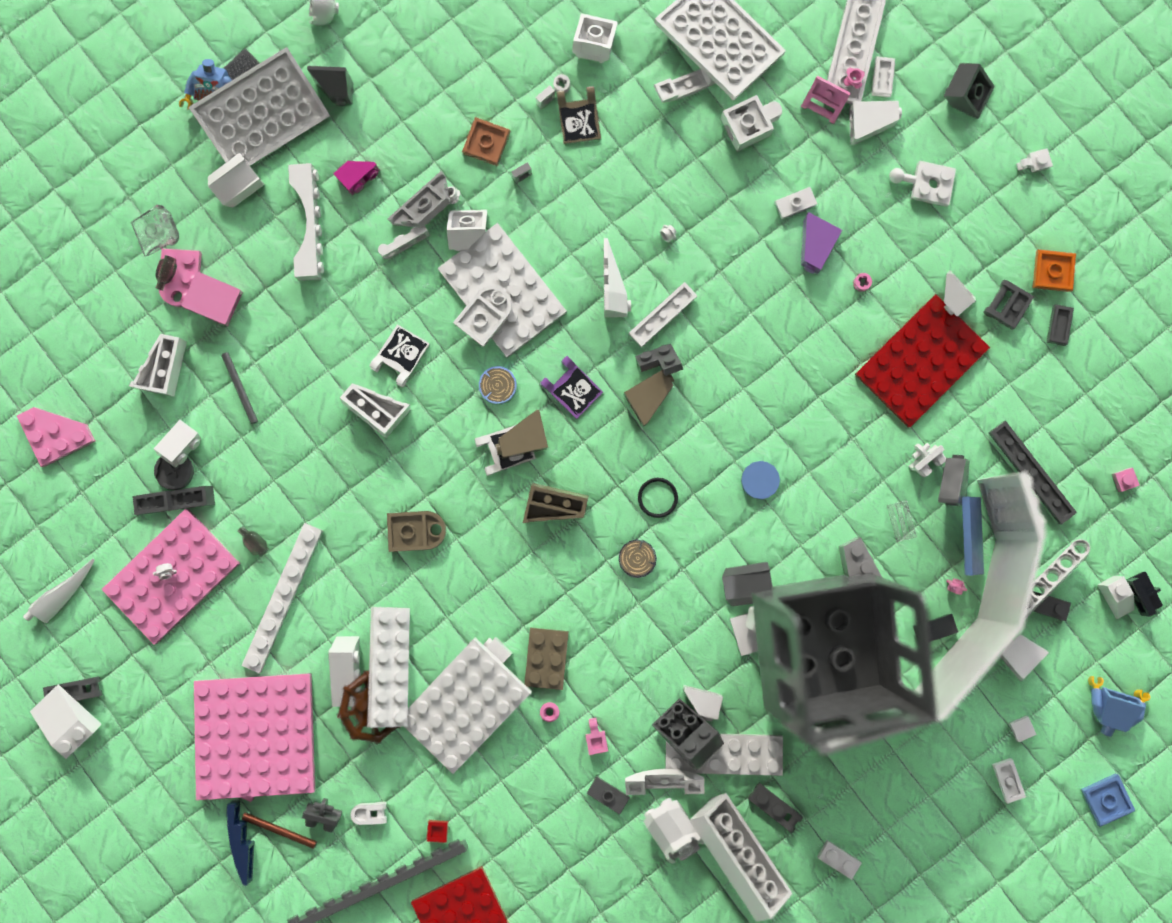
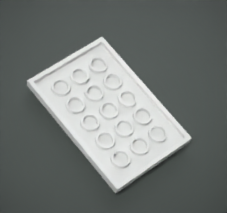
[654,0,786,101]
[188,47,330,166]
[438,223,567,358]
[405,638,532,774]

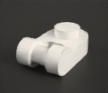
[350,802,387,825]

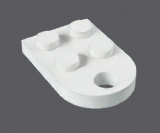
[453,286,512,347]

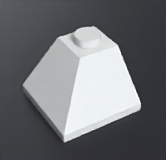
[447,210,487,251]
[944,270,976,316]

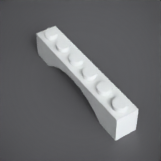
[288,163,324,281]

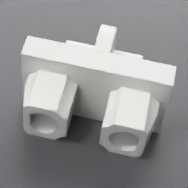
[908,443,946,477]

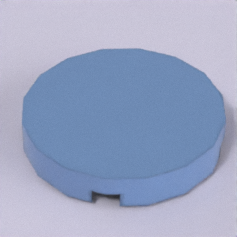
[741,461,780,499]

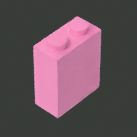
[180,271,243,327]

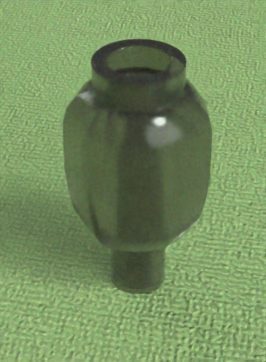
[155,255,177,291]
[238,526,269,557]

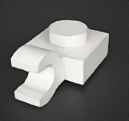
[1016,148,1053,173]

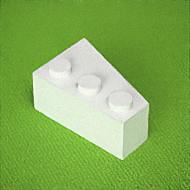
[340,383,411,438]
[328,636,362,707]

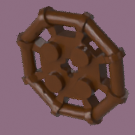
[337,670,400,744]

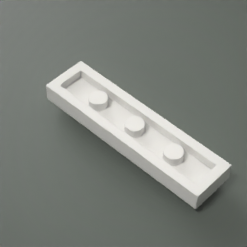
[629,282,697,348]

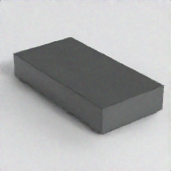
[1046,304,1074,346]

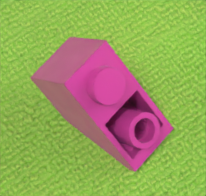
[333,161,380,195]

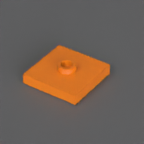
[1033,249,1076,292]

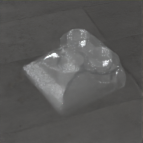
[131,204,179,257]

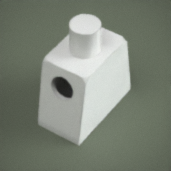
[1000,635,1049,681]

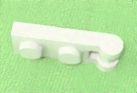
[378,226,430,260]

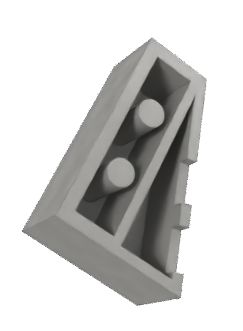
[839,537,882,577]

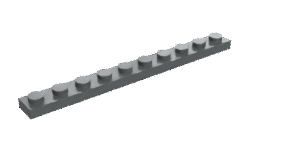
[287,839,468,923]

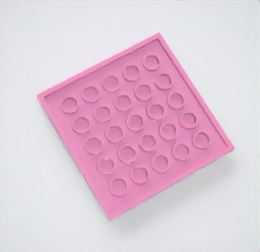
[194,673,315,800]

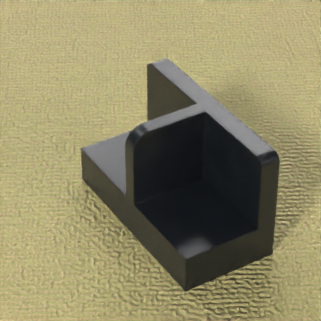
[1126,572,1163,617]

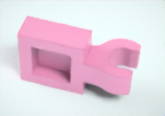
[586,718,608,755]

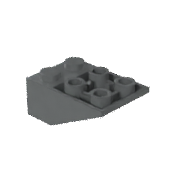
[652,698,724,771]

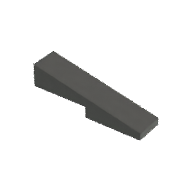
[133,486,215,515]

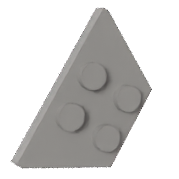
[388,171,450,228]

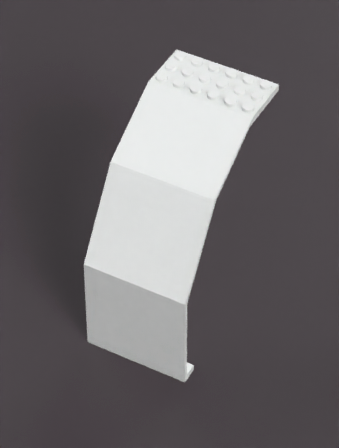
[811,471,1046,756]

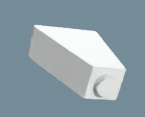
[849,101,902,145]

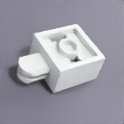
[720,95,782,152]

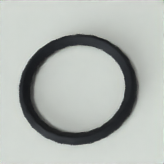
[638,477,678,518]

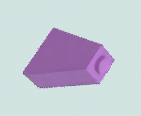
[801,212,842,274]

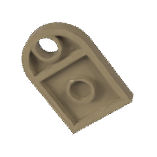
[387,511,446,552]

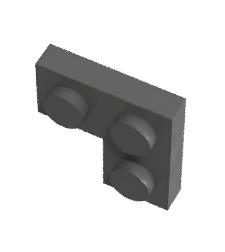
[635,344,683,376]

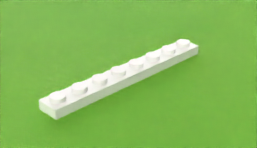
[241,523,323,673]

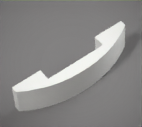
[654,69,715,103]
[625,769,704,795]

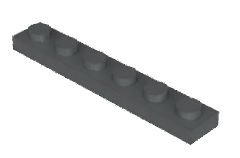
[988,421,1077,524]

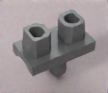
[302,798,342,832]

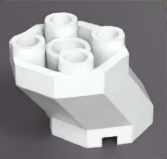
[643,798,704,863]

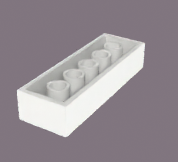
[689,793,793,922]

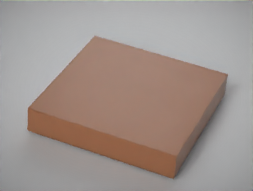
[462,117,511,166]

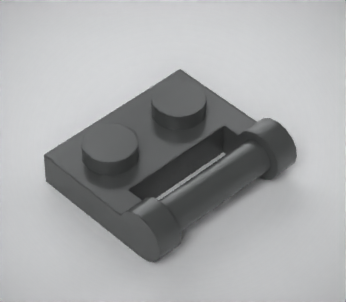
[983,280,1034,330]

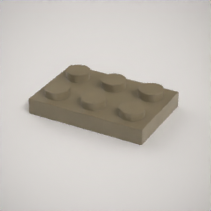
[524,627,569,690]

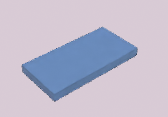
[962,497,984,575]

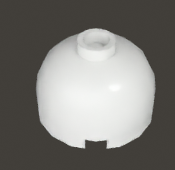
[309,0,339,25]

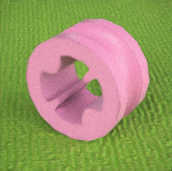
[853,273,872,292]

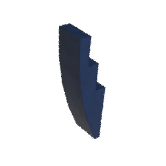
[227,800,254,886]

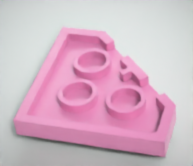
[17,407,95,467]

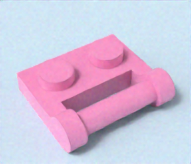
[801,76,851,124]

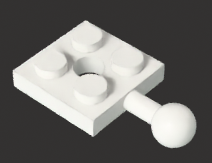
[889,161,956,207]

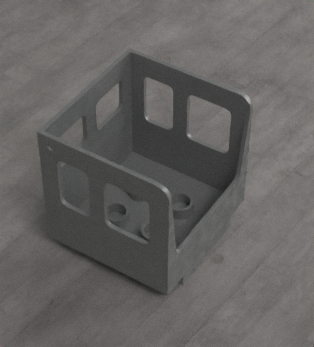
[752,573,938,746]

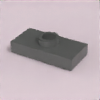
[587,776,630,814]

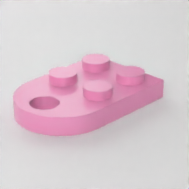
[159,249,202,307]

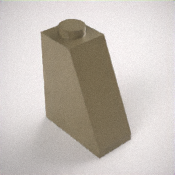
[624,370,674,427]
[495,410,548,459]

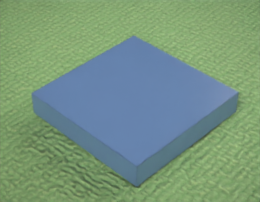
[1081,773,1136,827]

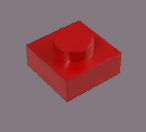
[427,820,449,843]

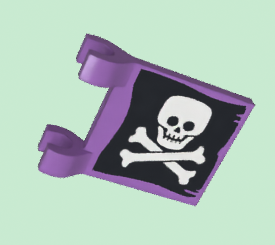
[540,356,603,419]

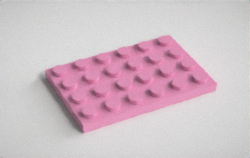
[101,509,240,645]

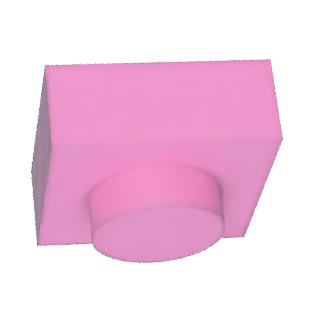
[1112,468,1140,492]

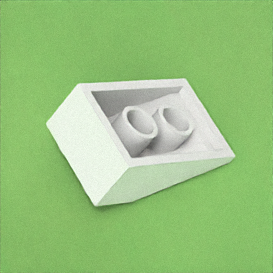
[30,684,102,759]

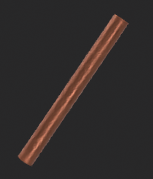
[242,812,317,849]

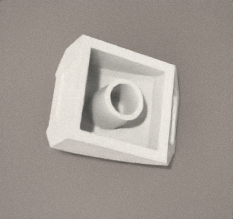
[572,14,618,63]
[208,153,265,208]

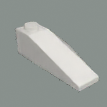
[604,238,631,317]

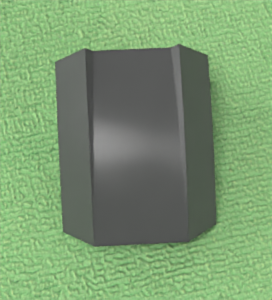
[722,562,773,606]

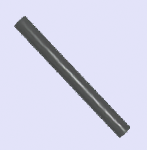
[221,352,258,424]

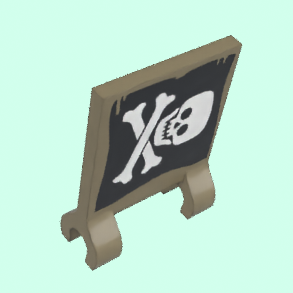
[557,86,601,144]

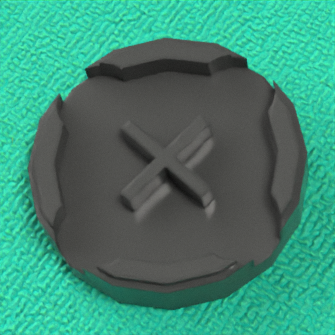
[154,457,194,490]

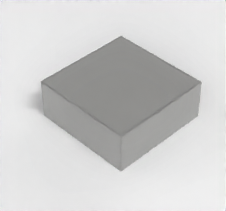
[511,162,532,183]

